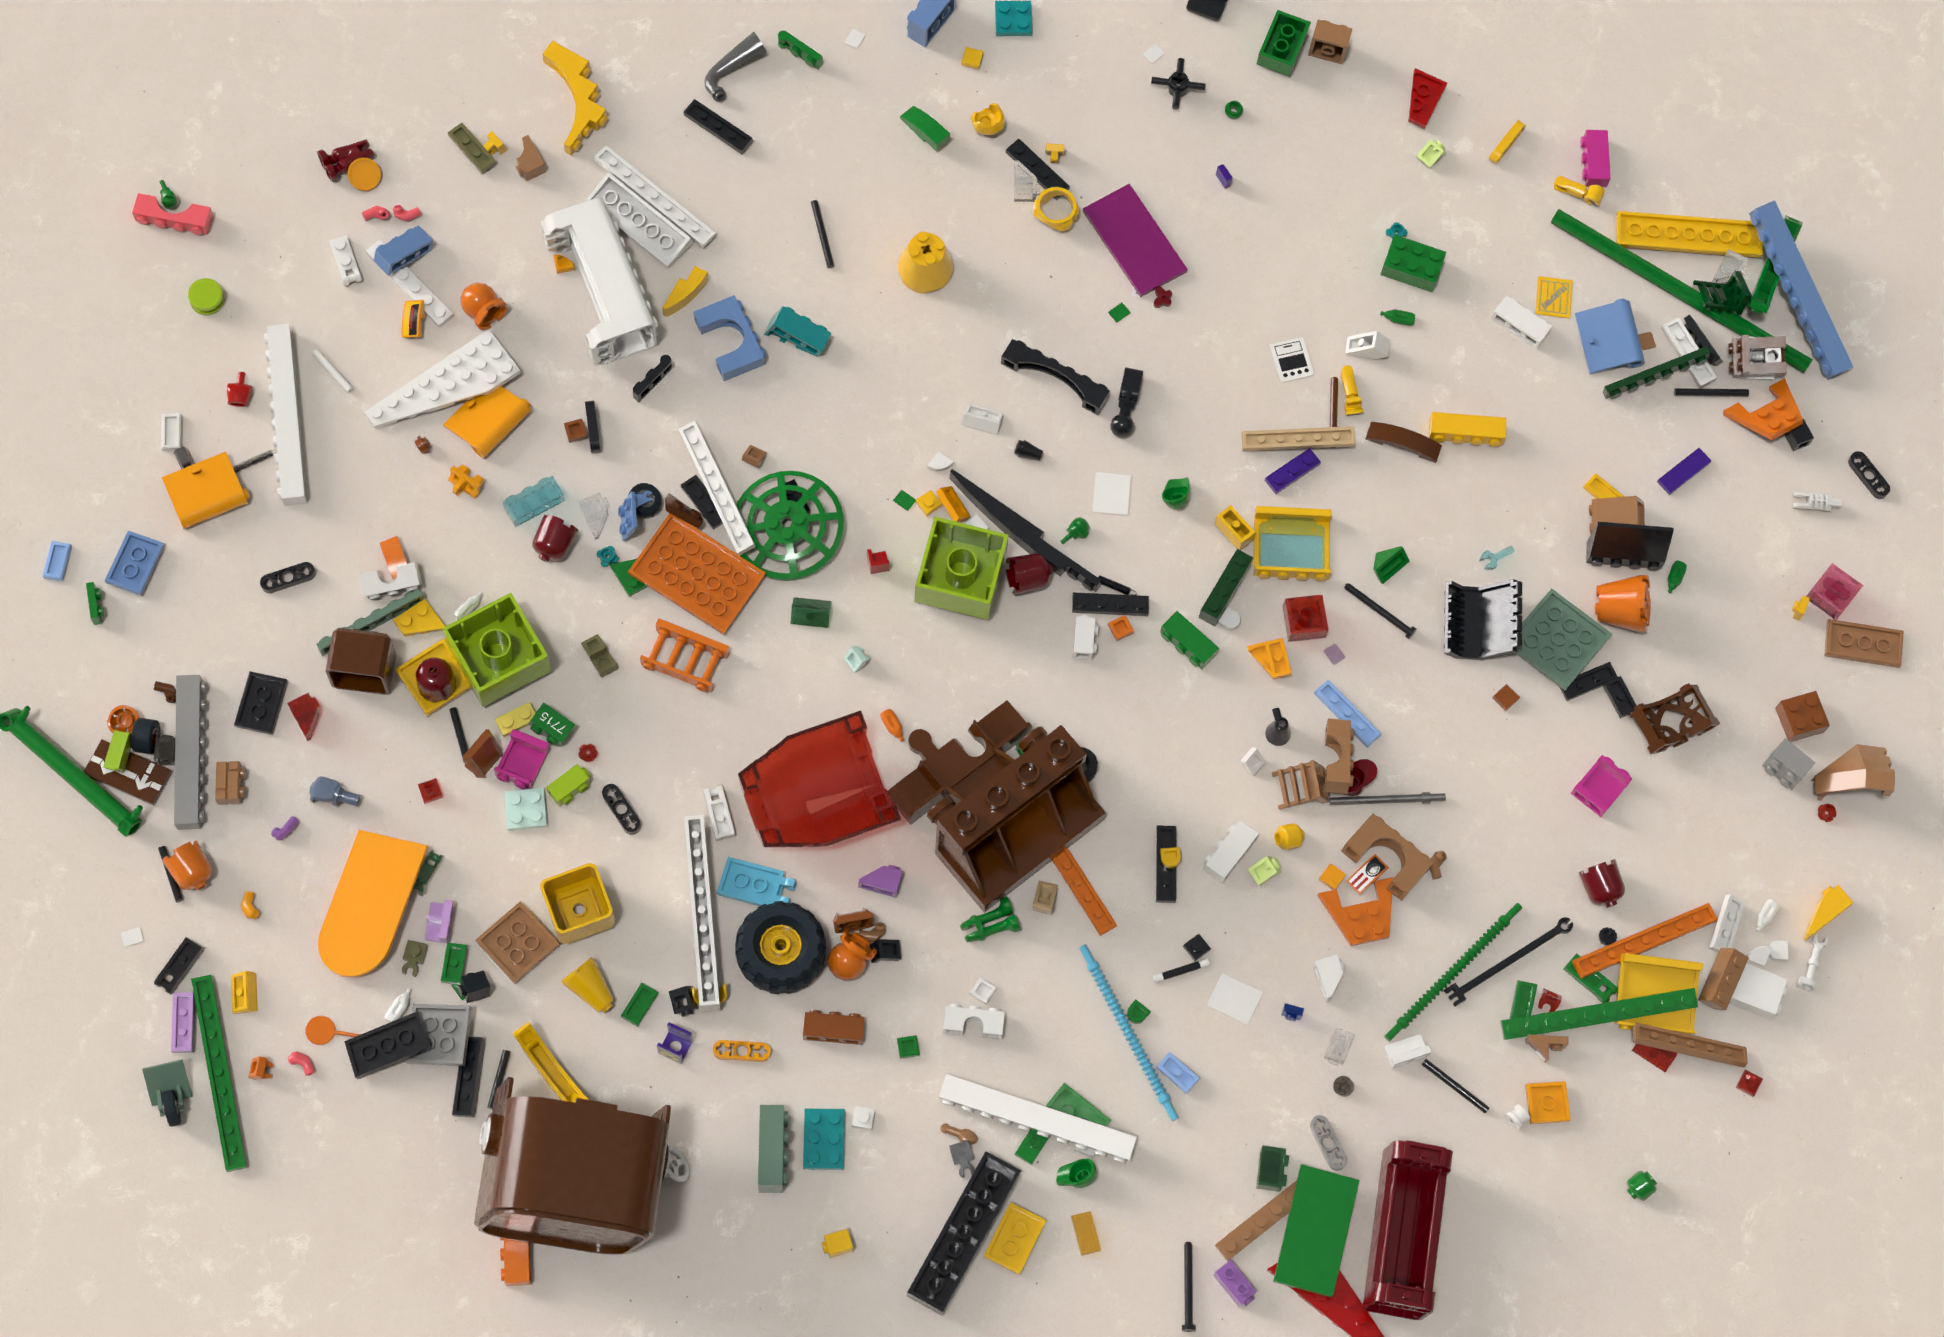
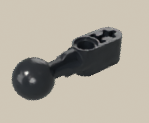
[1110,367,1143,438]

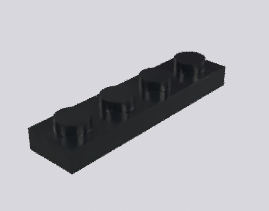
[683,99,753,154]
[1006,139,1070,201]
[1072,592,1149,616]
[1156,825,1176,903]
[452,1037,484,1118]

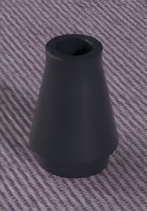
[1014,440,1043,461]

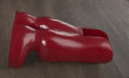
[317,139,375,181]

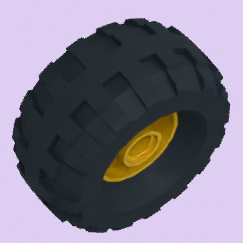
[735,901,826,995]

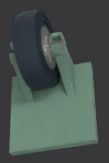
[142,1059,192,1127]

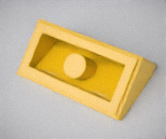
[231,971,258,1014]

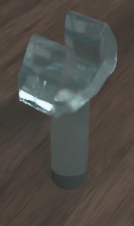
[1479,546,1514,570]

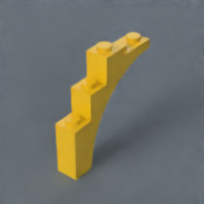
[542,40,608,155]

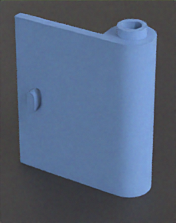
[1575,298,1645,374]

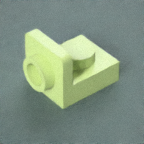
[1417,139,1446,168]
[1248,856,1282,885]

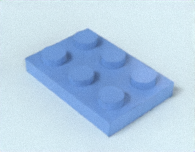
[105,531,165,596]

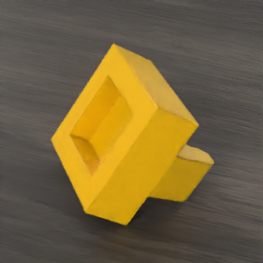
[483,131,507,155]
[1045,143,1064,163]

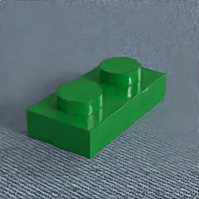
[86,582,104,625]
[441,943,467,985]

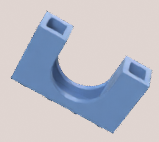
[693,295,767,381]

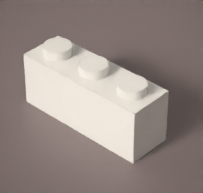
[1491,295,1552,350]
[1204,821,1259,884]

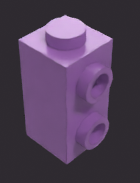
[1213,1260,1257,1307]

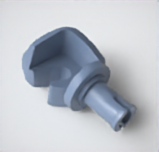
[309,776,360,807]

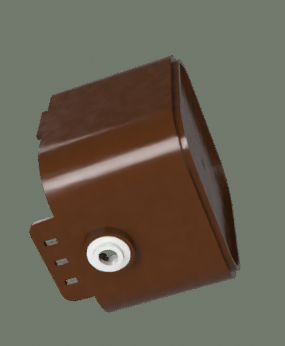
[474,1077,671,1255]

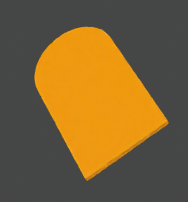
[318,830,428,977]

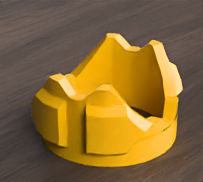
[1033,187,1079,232]

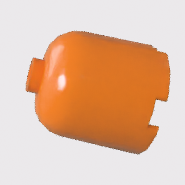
[162,840,212,891]

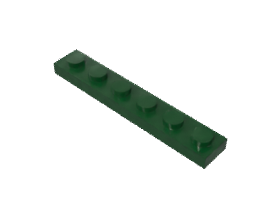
[1603,346,1711,399]

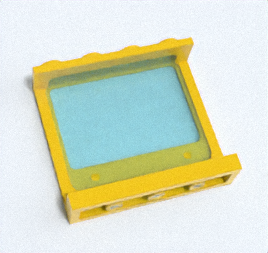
[1253,506,1332,581]

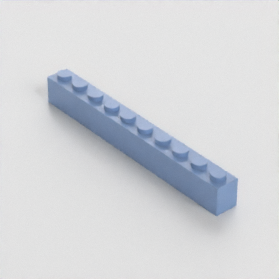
[1749,200,1853,379]

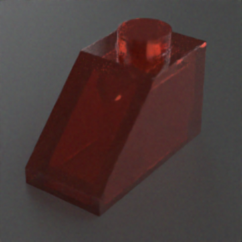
[287,693,320,741]

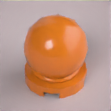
[460,282,508,330]
[828,930,877,981]

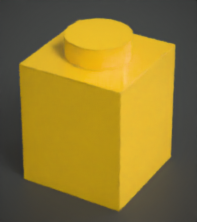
[821,1229,853,1258]

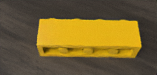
[1429,412,1506,447]

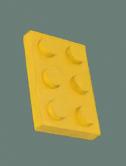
[983,1202,1046,1275]

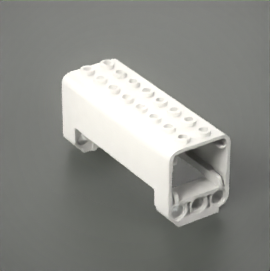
[540,197,659,365]

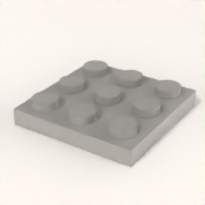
[405,1004,472,1066]

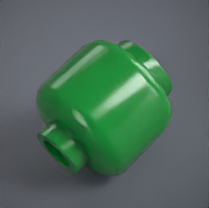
[1627,1171,1657,1201]

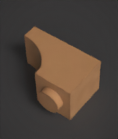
[516,135,546,181]

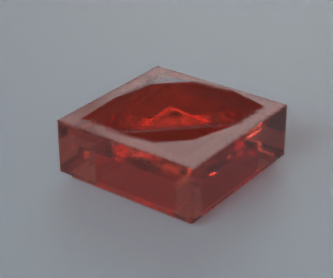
[1735,1069,1763,1097]

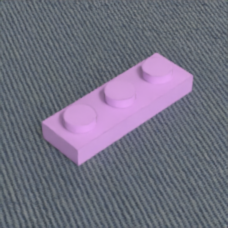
[171,992,195,1053]

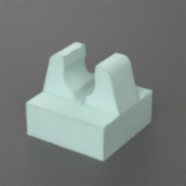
[844,645,870,673]

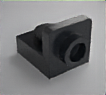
[870,939,901,963]

